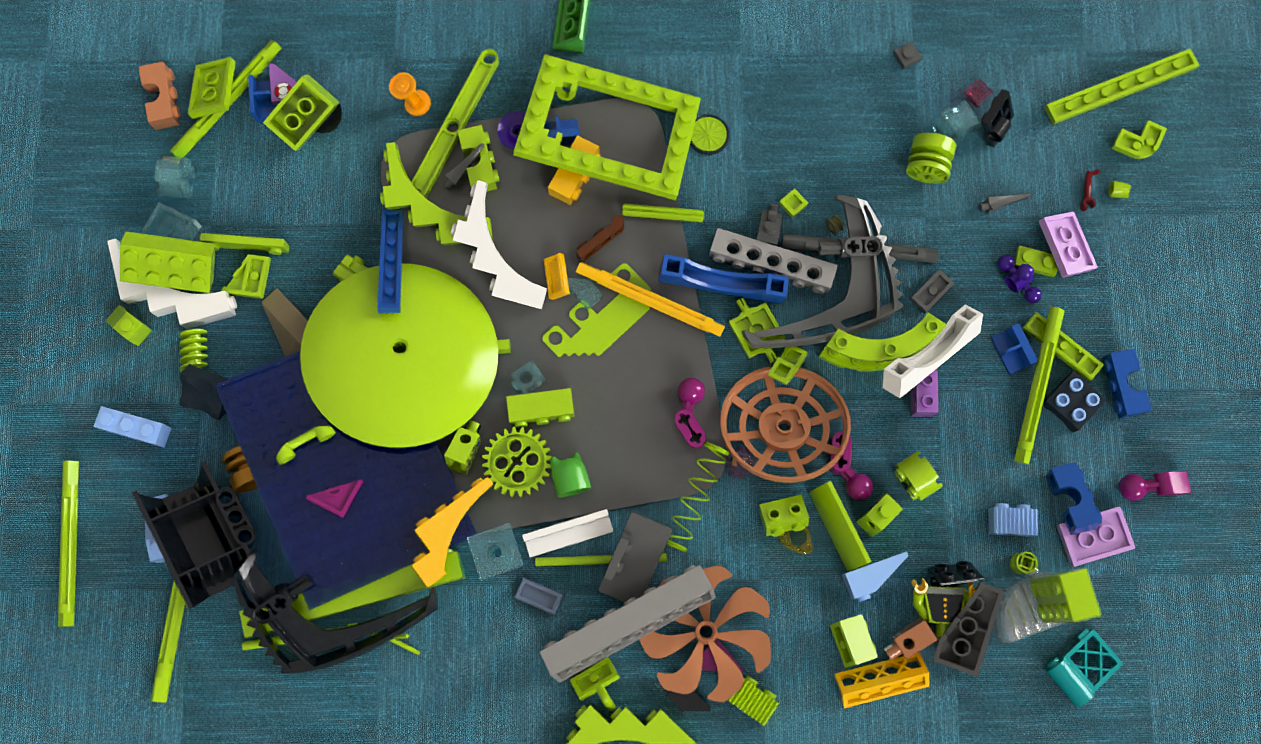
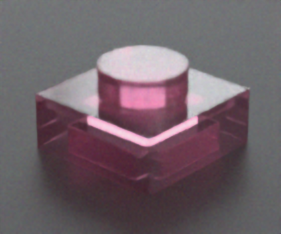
[963,78,993,108]

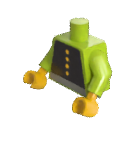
[911,578,981,637]

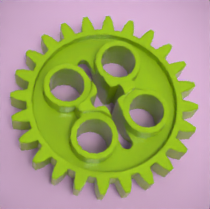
[482,427,552,498]

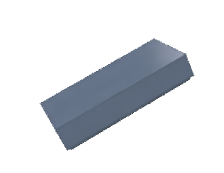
[514,577,563,616]

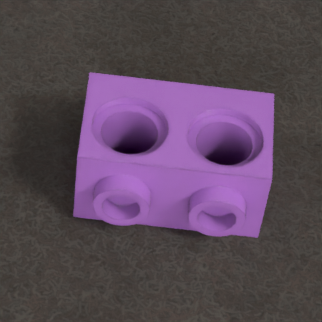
[910,370,938,417]

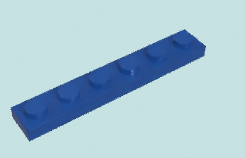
[377,210,404,313]

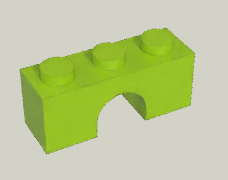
[458,125,500,191]

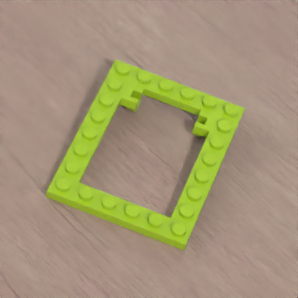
[513,54,701,200]

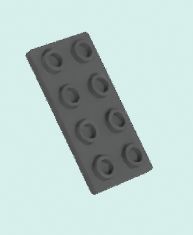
[598,512,672,602]

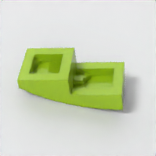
[768,346,807,385]

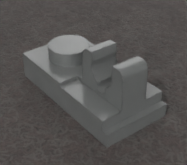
[757,203,783,244]

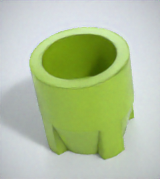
[1108,181,1131,198]

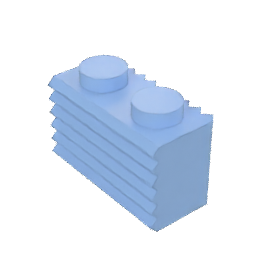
[988,503,1038,537]

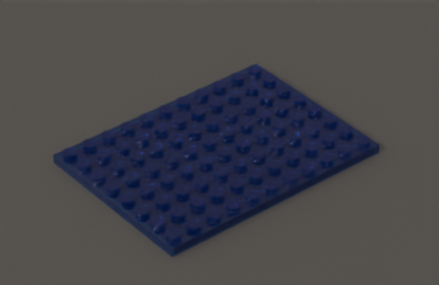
[215,350,477,610]

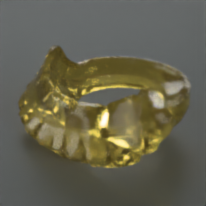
[778,528,813,555]

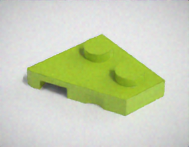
[221,254,271,299]

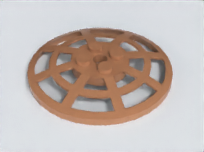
[720,366,851,483]

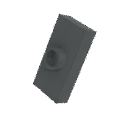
[910,269,955,314]

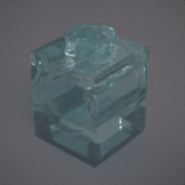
[511,360,546,394]

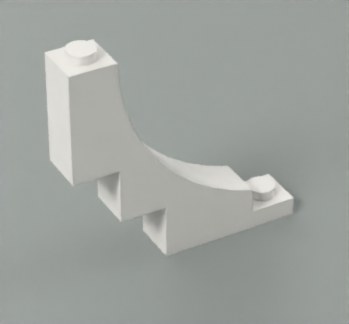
[107,238,237,329]

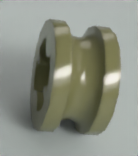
[825,214,845,235]

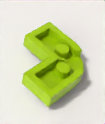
[1111,120,1167,159]

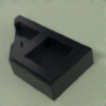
[666,691,711,711]

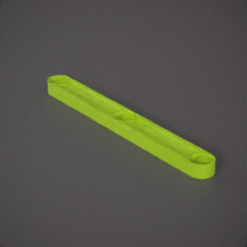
[412,49,499,199]

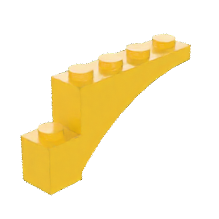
[412,477,493,589]

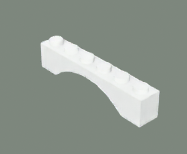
[883,304,983,398]

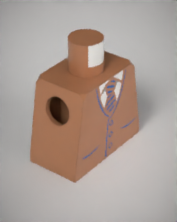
[884,618,938,660]

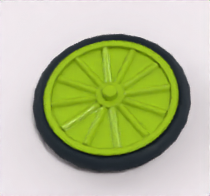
[690,115,730,155]

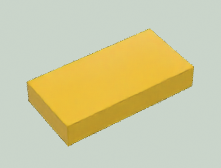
[543,253,570,300]

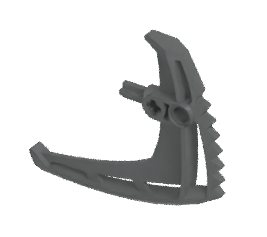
[742,195,903,348]

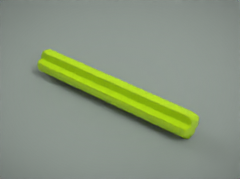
[622,203,704,222]

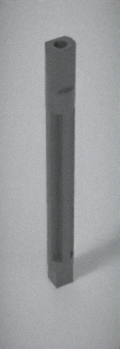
[781,234,939,263]

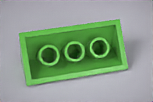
[552,0,590,53]

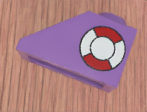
[269,64,296,108]

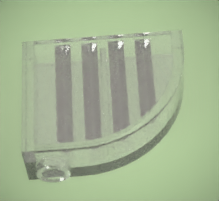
[994,568,1066,644]

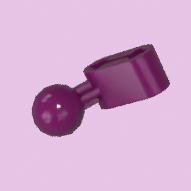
[675,377,706,449]
[828,431,873,501]
[1119,471,1191,501]

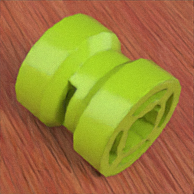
[1009,551,1038,575]

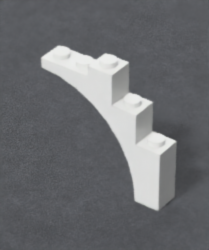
[451,180,547,309]

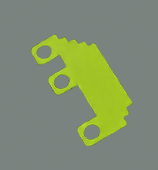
[542,263,651,357]

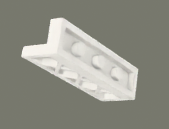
[522,509,613,558]

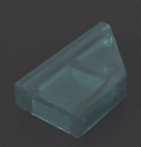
[568,278,603,310]

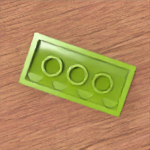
[809,481,871,572]

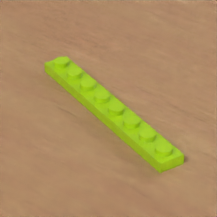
[1044,48,1200,125]

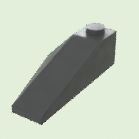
[933,583,1004,677]

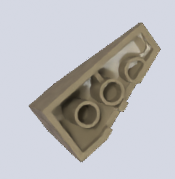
[261,288,308,376]

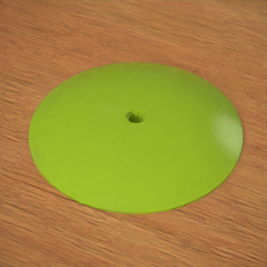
[300,263,498,448]

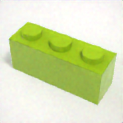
[506,388,575,428]

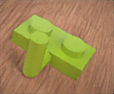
[570,657,620,711]

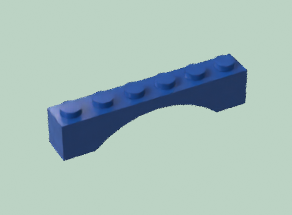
[658,254,789,304]

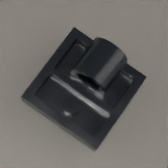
[981,89,1014,148]

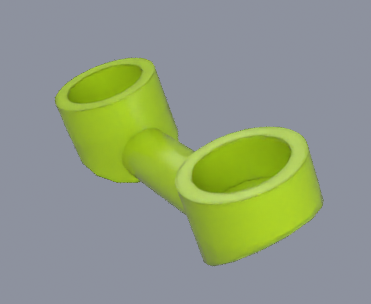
[276,426,336,465]

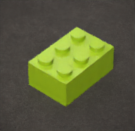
[263,74,340,151]

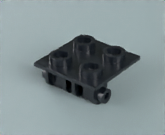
[928,561,985,587]

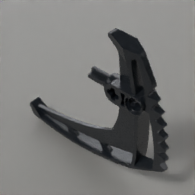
[233,549,438,674]

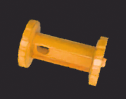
[389,72,431,116]

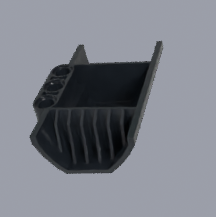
[132,462,255,610]

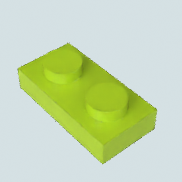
[1014,246,1058,277]

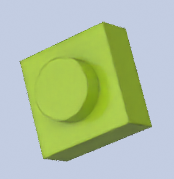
[779,188,808,218]

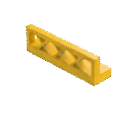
[834,652,929,708]

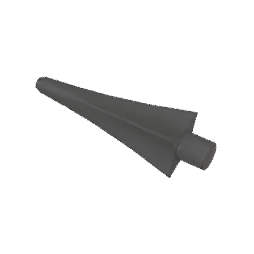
[444,143,484,189]
[978,192,1031,215]

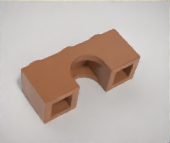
[139,61,181,130]

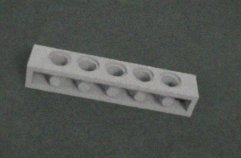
[709,228,838,294]

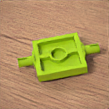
[728,298,786,364]

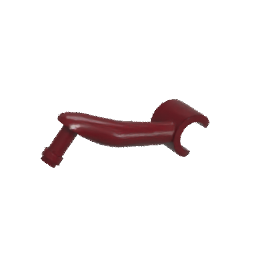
[1079,169,1100,211]

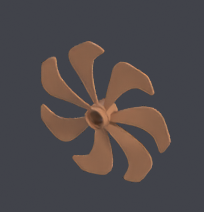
[639,566,771,702]

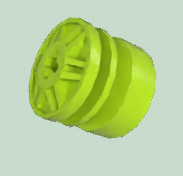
[906,133,956,184]

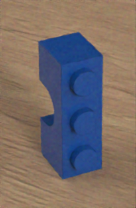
[1102,349,1152,418]
[1046,462,1102,535]

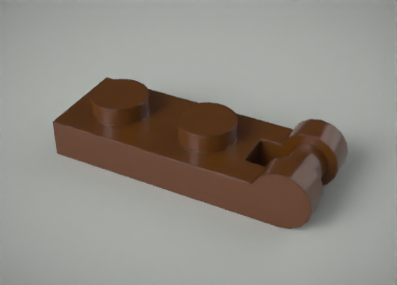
[576,215,624,263]

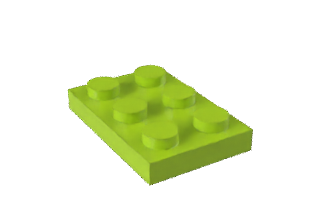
[188,57,235,119]

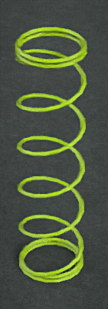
[666,442,730,553]

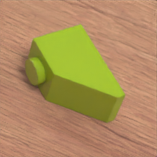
[105,304,152,346]

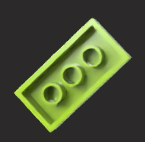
[120,231,215,293]
[1030,568,1101,623]

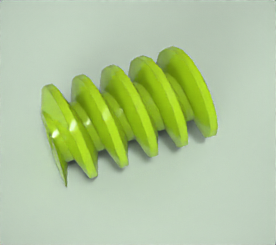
[179,329,208,372]

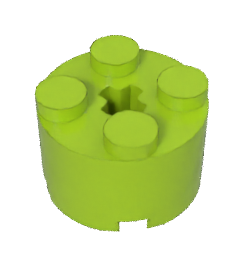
[893,451,943,501]

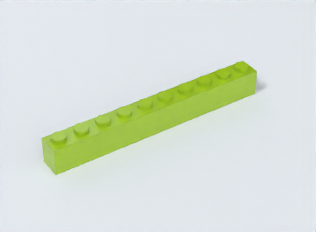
[239,549,465,638]

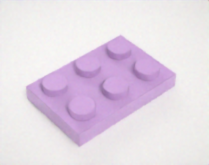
[1039,211,1098,278]
[1056,507,1135,567]

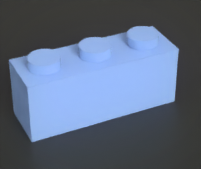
[93,406,172,448]

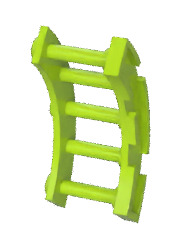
[819,313,947,372]

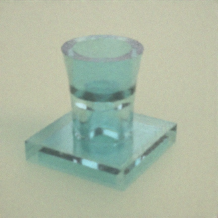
[467,523,524,581]

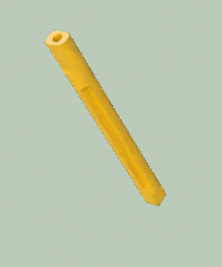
[576,262,725,337]

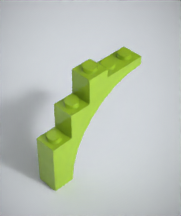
[380,142,493,246]
[566,704,697,744]

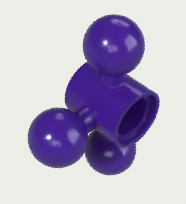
[997,255,1042,303]

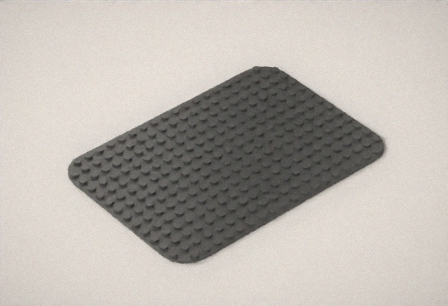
[381,98,727,535]

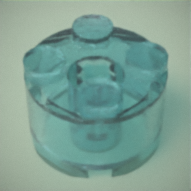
[931,100,982,145]
[155,155,195,199]

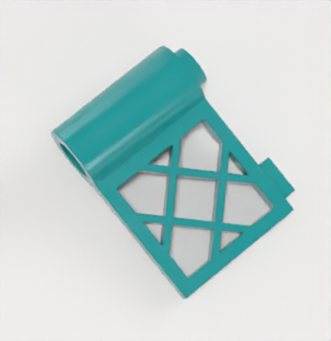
[1046,628,1123,707]

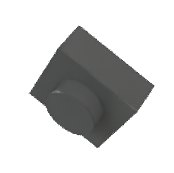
[893,42,922,70]

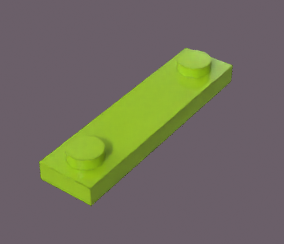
[200,233,290,255]
[1022,311,1104,382]

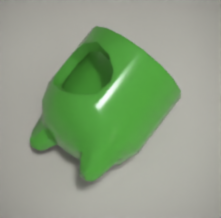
[550,452,591,498]

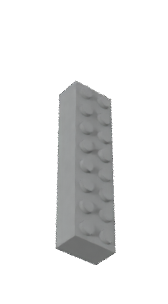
[540,565,716,683]

